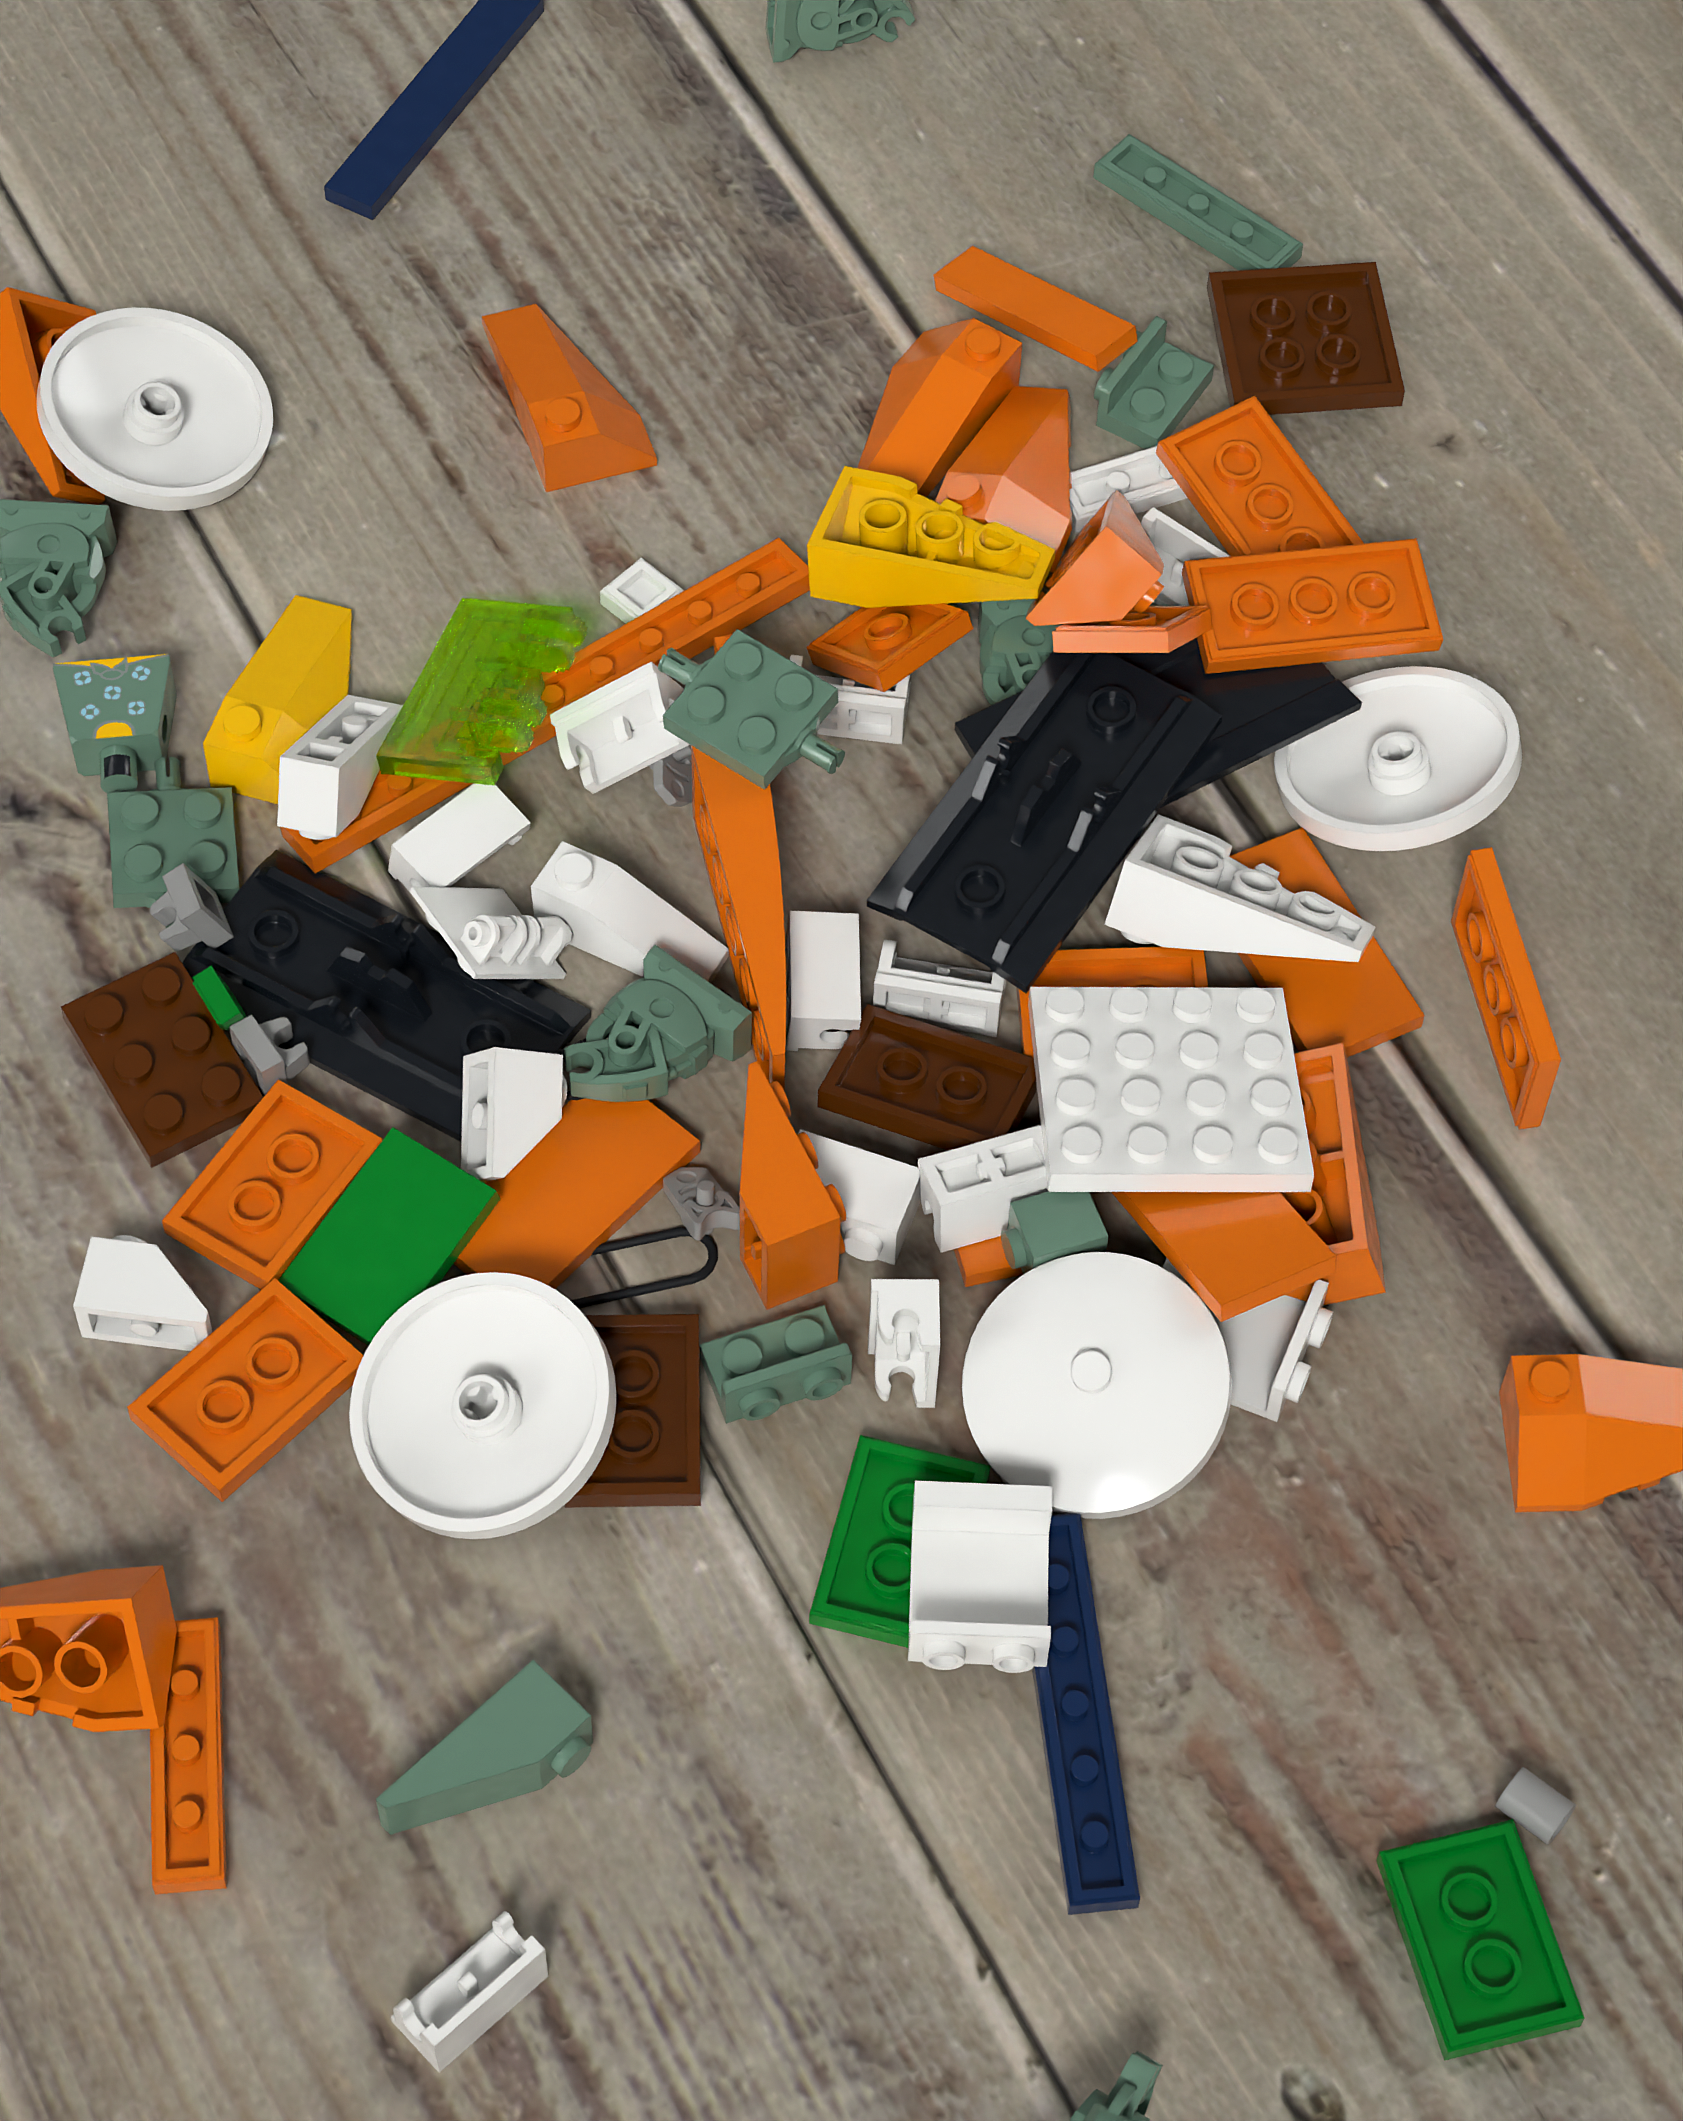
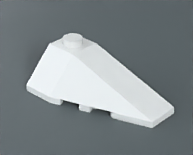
[1104,814,1376,962]

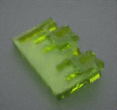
[376,598,588,786]

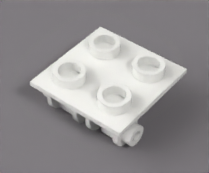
[410,887,572,979]

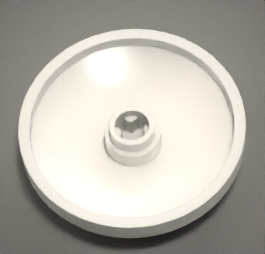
[36,307,273,511]
[1274,666,1522,851]
[962,1252,1232,1519]
[349,1272,616,1539]

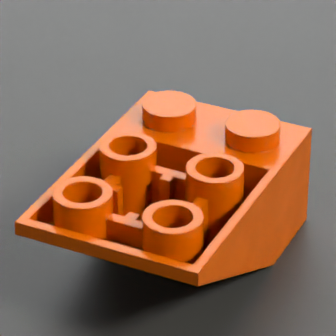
[740,1061,846,1310]

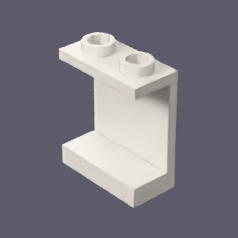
[1163,1258,1334,1422]
[908,1481,1052,1673]

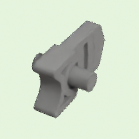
[649,745,692,807]
[663,1167,740,1241]

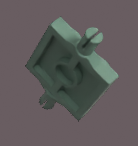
[658,629,845,790]
[107,756,239,928]

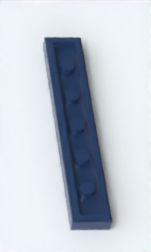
[324,0,544,220]
[1032,1513,1140,1915]

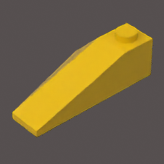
[807,466,1055,608]
[203,595,353,804]

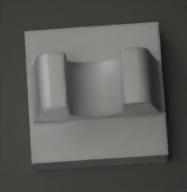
[150,863,234,951]
[229,1015,310,1097]

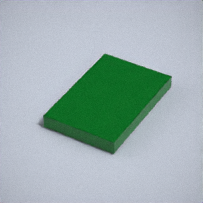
[278,1127,500,1346]
[809,1435,991,1648]
[1376,1819,1585,2061]

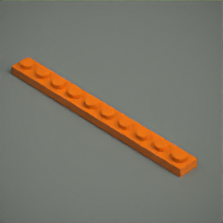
[280,538,810,874]

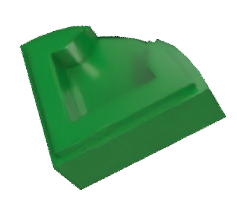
[192,965,246,1031]

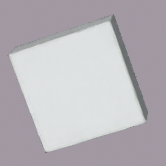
[600,558,684,624]

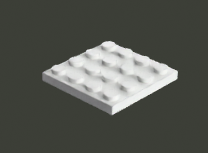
[1028,987,1314,1192]

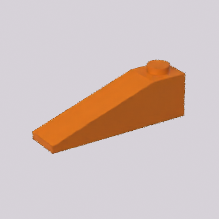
[0,287,105,505]
[482,304,657,492]
[857,318,1022,497]
[935,386,1072,572]
[1026,490,1164,626]
[1280,1043,1386,1306]
[1499,1354,1683,1512]
[0,1565,177,1732]

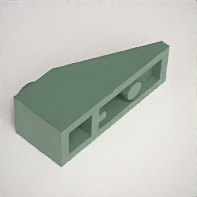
[376,1660,593,1835]

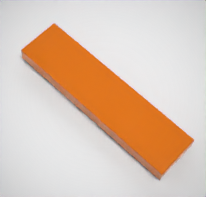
[933,246,1138,372]
[150,1617,227,1895]

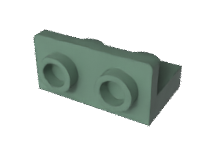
[1094,316,1214,449]
[699,1305,852,1424]

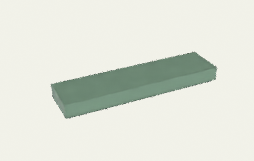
[1093,134,1303,271]

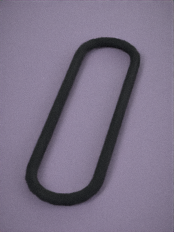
[570,1227,718,1308]

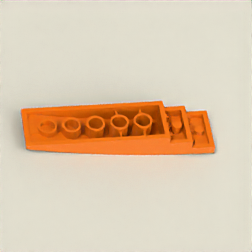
[691,634,786,1092]

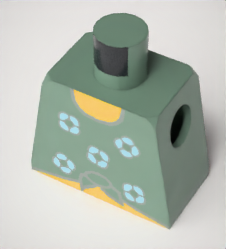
[53,654,177,793]

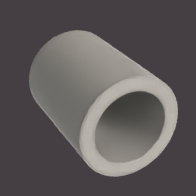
[1495,1767,1576,1845]

